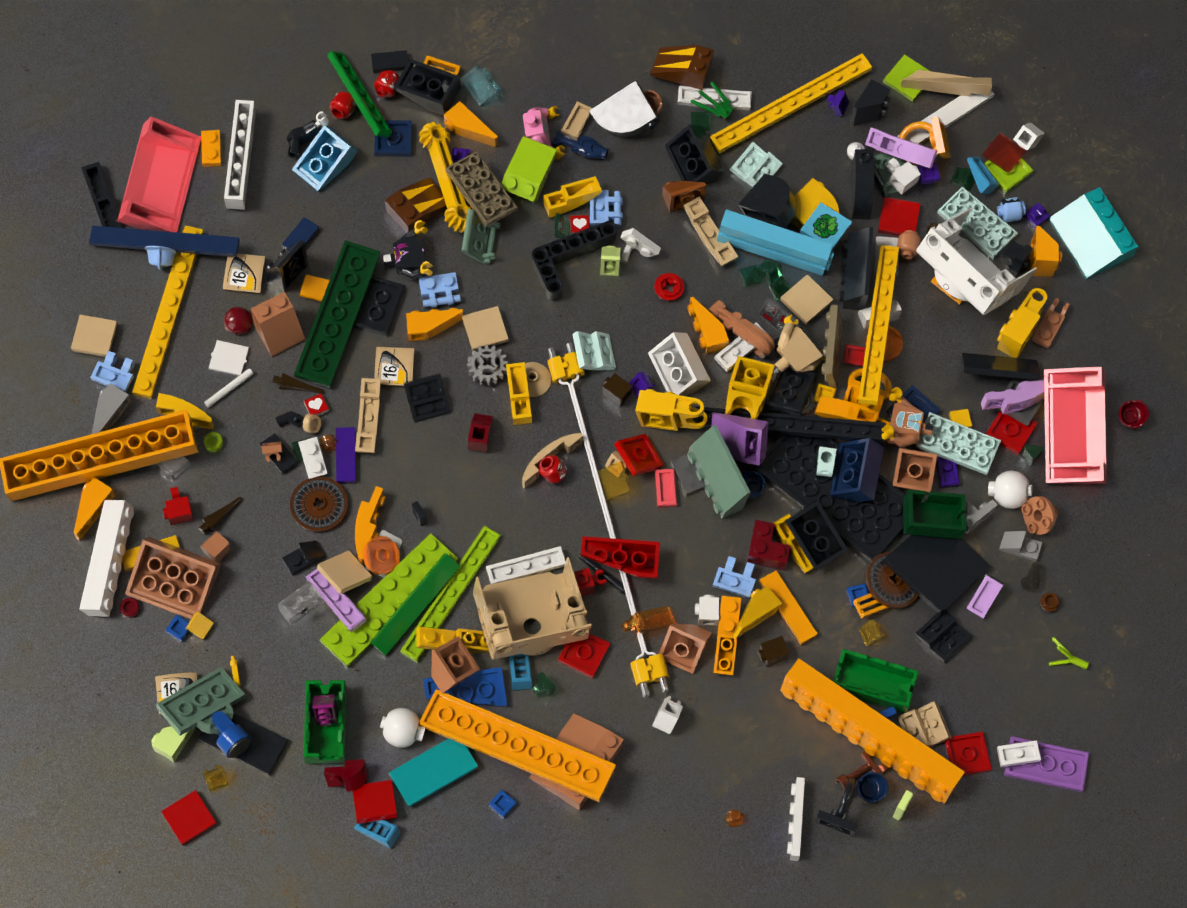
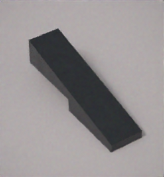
[81,162,122,228]

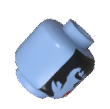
[997,197,1025,222]

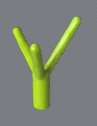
[1049,637,1089,670]

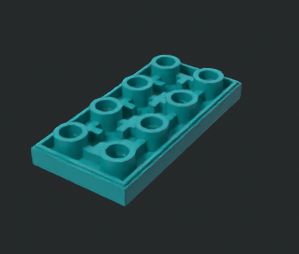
[389,738,478,808]

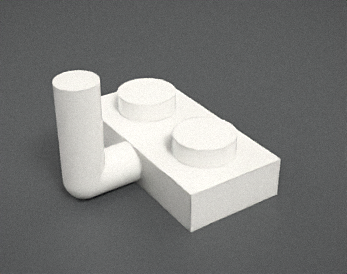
[620,228,661,264]

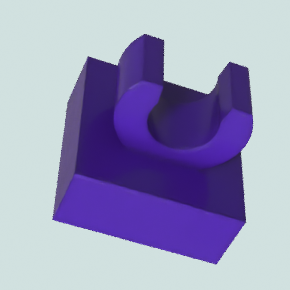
[826,90,849,117]
[451,148,471,164]
[917,162,940,185]
[1024,203,1050,228]
[629,371,655,398]

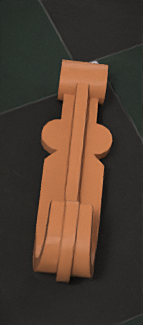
[708,300,775,358]

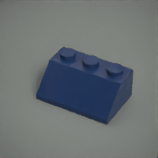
[830,438,884,502]

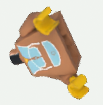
[882,387,934,448]

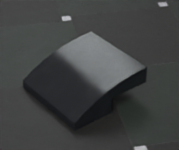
[403,373,450,421]
[915,610,972,664]

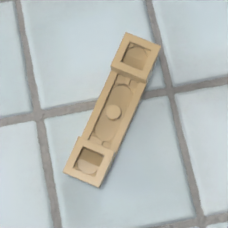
[684,196,738,266]
[355,378,381,453]
[522,433,583,489]

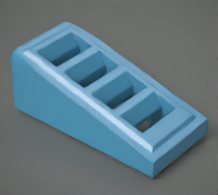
[967,157,999,194]
[509,654,532,690]
[354,820,401,849]

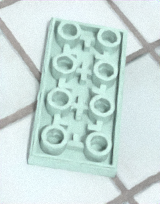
[937,187,1018,259]
[915,412,1001,475]

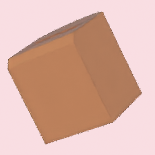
[200,531,230,562]

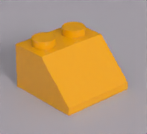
[1030,226,1062,277]

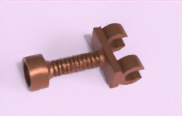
[836,751,889,791]

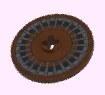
[290,477,348,532]
[866,552,918,609]

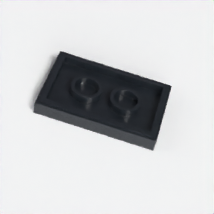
[353,276,405,337]
[764,366,818,416]

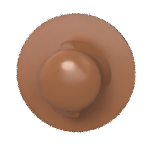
[1021,496,1059,535]

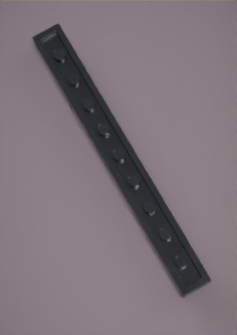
[693,406,886,443]

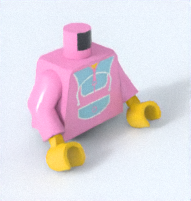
[523,106,566,159]

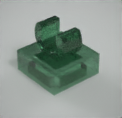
[533,672,555,697]

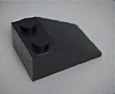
[394,59,461,116]
[266,240,308,292]

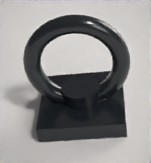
[815,778,858,837]

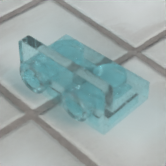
[460,65,502,108]

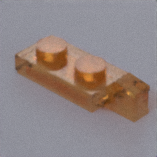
[621,606,676,633]

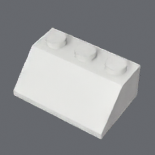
[648,332,711,396]

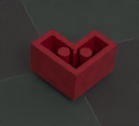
[747,520,790,571]

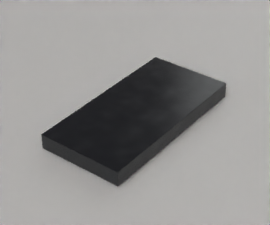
[961,353,1040,380]
[198,713,288,776]

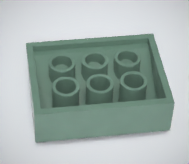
[687,425,750,519]

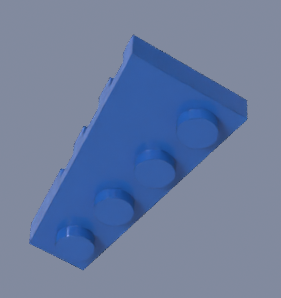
[423,667,507,707]

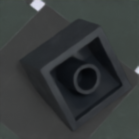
[850,79,891,126]

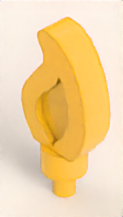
[230,655,241,687]

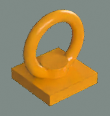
[899,116,951,165]
[844,368,892,417]

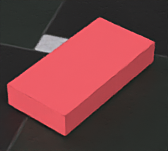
[655,469,677,508]

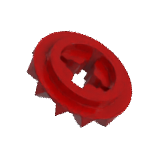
[654,273,684,302]

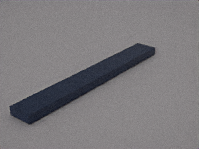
[89,226,240,257]

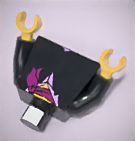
[383,220,433,280]

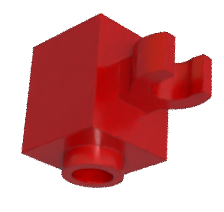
[163,487,193,525]
[574,568,607,597]

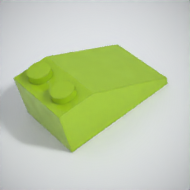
[501,136,558,202]

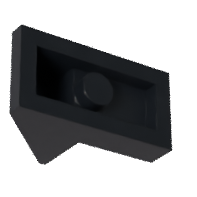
[282,540,326,576]

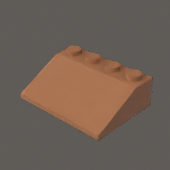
[125,537,221,619]
[529,713,624,810]

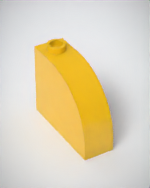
[791,178,839,230]

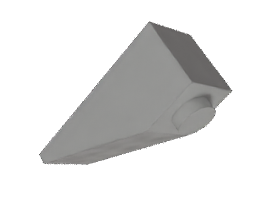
[92,383,131,434]

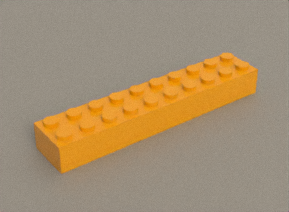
[0,409,199,502]
[780,658,965,804]

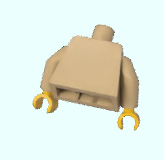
[774,314,826,373]

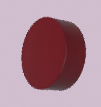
[120,597,140,618]

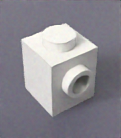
[1013,122,1045,151]
[695,595,719,626]

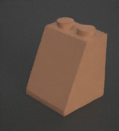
[251,292,305,357]

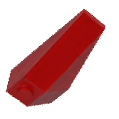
[581,536,660,579]

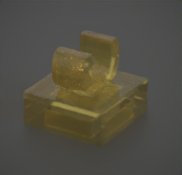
[858,619,885,647]
[203,765,229,792]

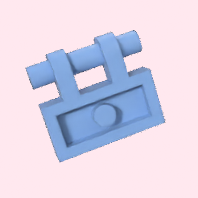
[590,190,623,227]
[419,272,461,308]

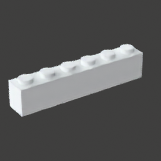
[224,100,256,210]
[79,500,134,617]

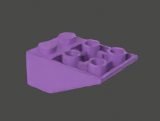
[711,412,768,465]

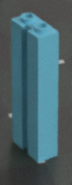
[717,209,834,276]

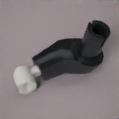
[286,112,329,158]

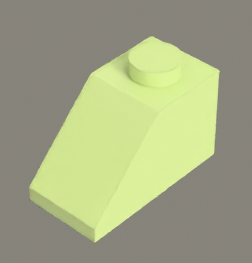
[600,246,621,276]
[152,726,196,762]

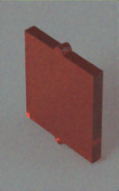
[982,133,1026,173]

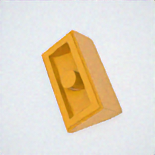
[300,274,330,302]

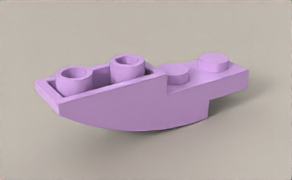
[865,127,937,168]
[981,379,1045,414]

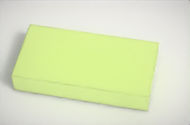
[893,790,913,821]

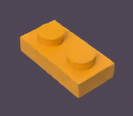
[201,130,221,167]

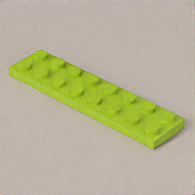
[320,533,459,668]

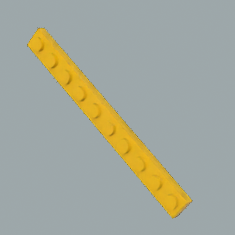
[709,53,872,154]
[132,225,204,399]
[858,245,899,406]

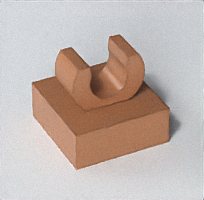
[262,441,282,462]

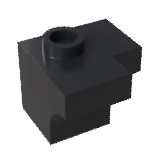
[1000,241,1033,278]

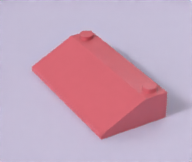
[117,116,201,232]
[1044,367,1107,484]

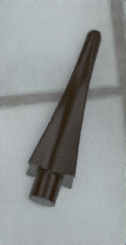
[272,373,324,394]
[199,497,242,533]

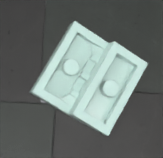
[729,142,783,186]
[573,331,616,371]

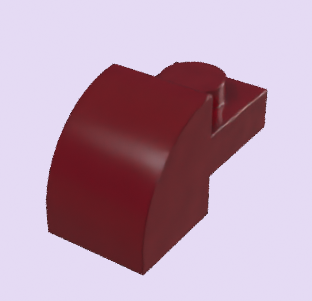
[324,759,369,792]

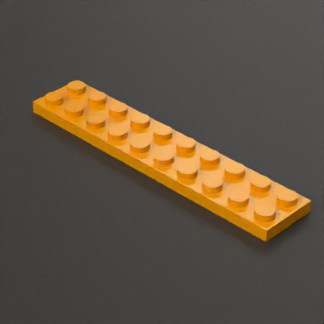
[418,689,616,802]

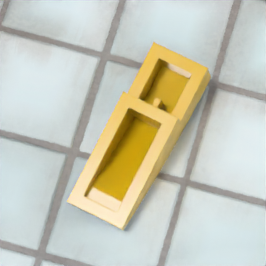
[543,176,602,218]
[506,362,532,425]
[156,393,214,429]
[773,514,813,573]

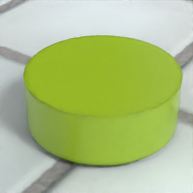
[203,432,223,452]

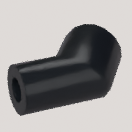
[275,411,304,426]

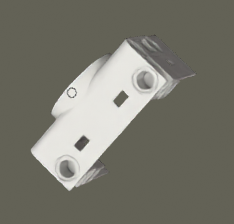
[916,207,1037,315]

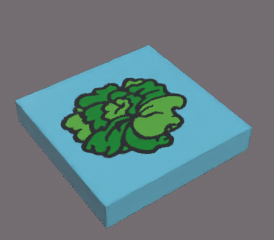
[800,203,852,251]

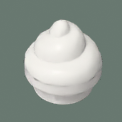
[847,142,865,160]

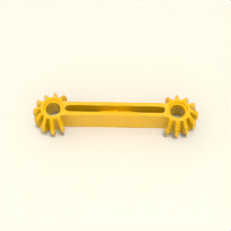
[419,121,472,233]

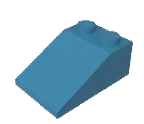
[292,125,359,192]

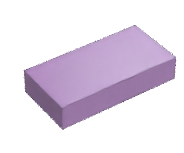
[966,575,1004,618]

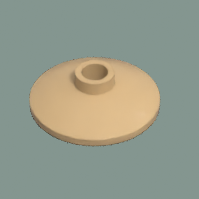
[525,362,551,398]

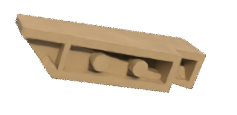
[901,70,992,97]

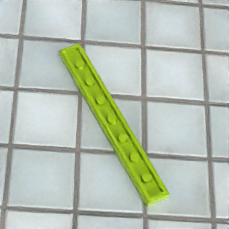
[400,525,501,663]

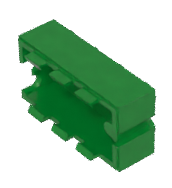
[833,649,919,713]
[303,680,347,764]

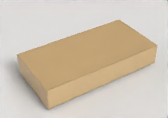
[561,101,592,140]

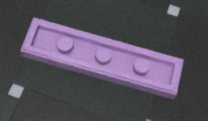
[306,569,367,633]

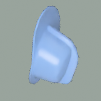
[145,246,177,270]

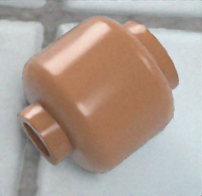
[897,230,922,259]

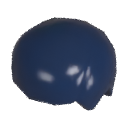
[742,471,766,499]
[856,772,889,803]

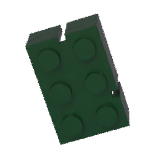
[903,490,966,539]

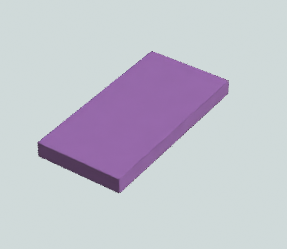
[1004,736,1089,792]

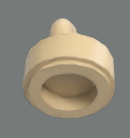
[302,414,321,434]

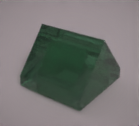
[1022,444,1044,466]

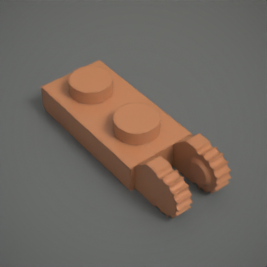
[1031,298,1070,349]

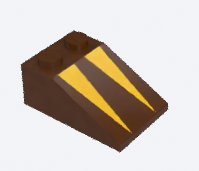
[650,45,714,90]
[385,177,447,233]

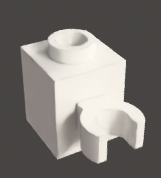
[886,158,921,195]
[652,696,683,734]

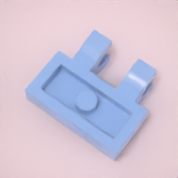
[90,351,135,393]
[712,556,756,599]

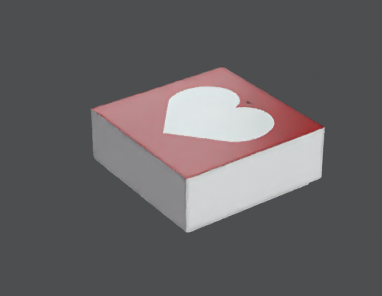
[570,215,589,234]
[304,393,329,416]

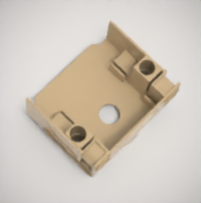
[473,557,591,660]

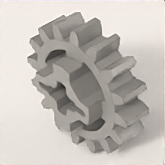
[467,345,508,386]

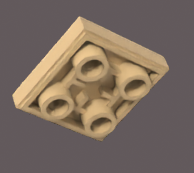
[780,275,833,325]
[462,306,509,351]
[71,315,118,357]
[317,550,372,594]

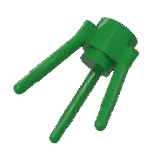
[691,82,733,119]

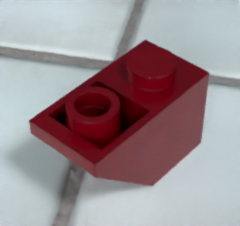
[468,413,493,452]

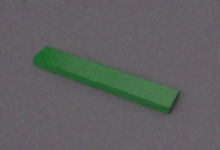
[327,51,392,138]
[370,553,460,656]

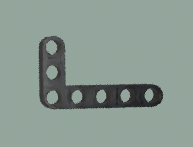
[532,221,617,301]

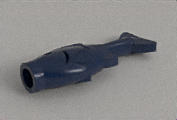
[551,131,609,159]

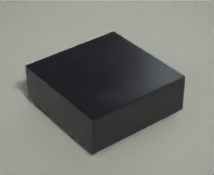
[411,501,427,526]

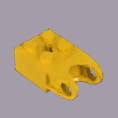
[997,288,1047,358]
[725,356,775,420]
[635,389,708,431]

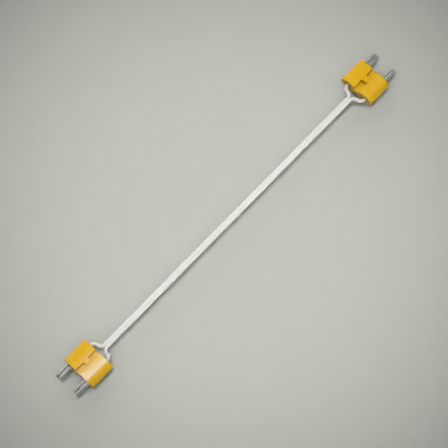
[547,342,669,697]

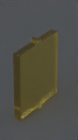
[596,461,631,502]

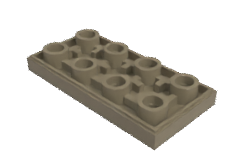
[445,151,517,227]
[822,305,843,390]

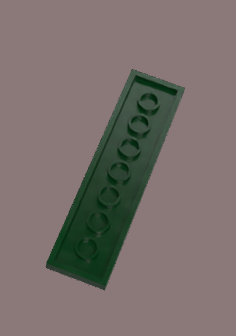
[294,240,380,388]

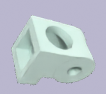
[816,447,837,477]

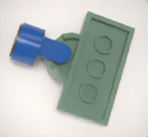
[156,667,251,758]

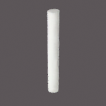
[204,368,254,408]

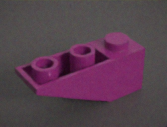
[313,695,337,726]

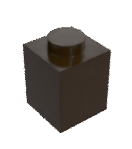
[602,373,633,407]
[757,636,790,667]

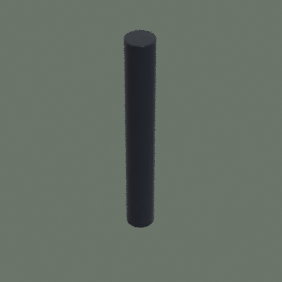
[577,553,625,594]

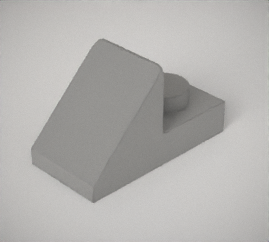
[965,499,998,534]
[999,531,1042,562]

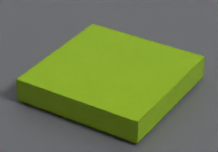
[883,54,929,102]
[984,145,1034,193]

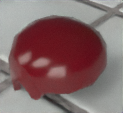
[223,306,253,335]
[1118,400,1150,429]

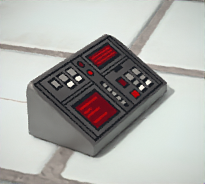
[759,298,796,332]

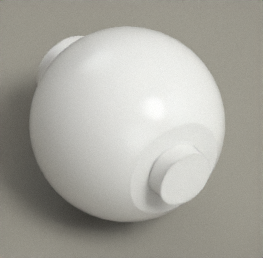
[988,470,1033,509]
[380,708,425,748]

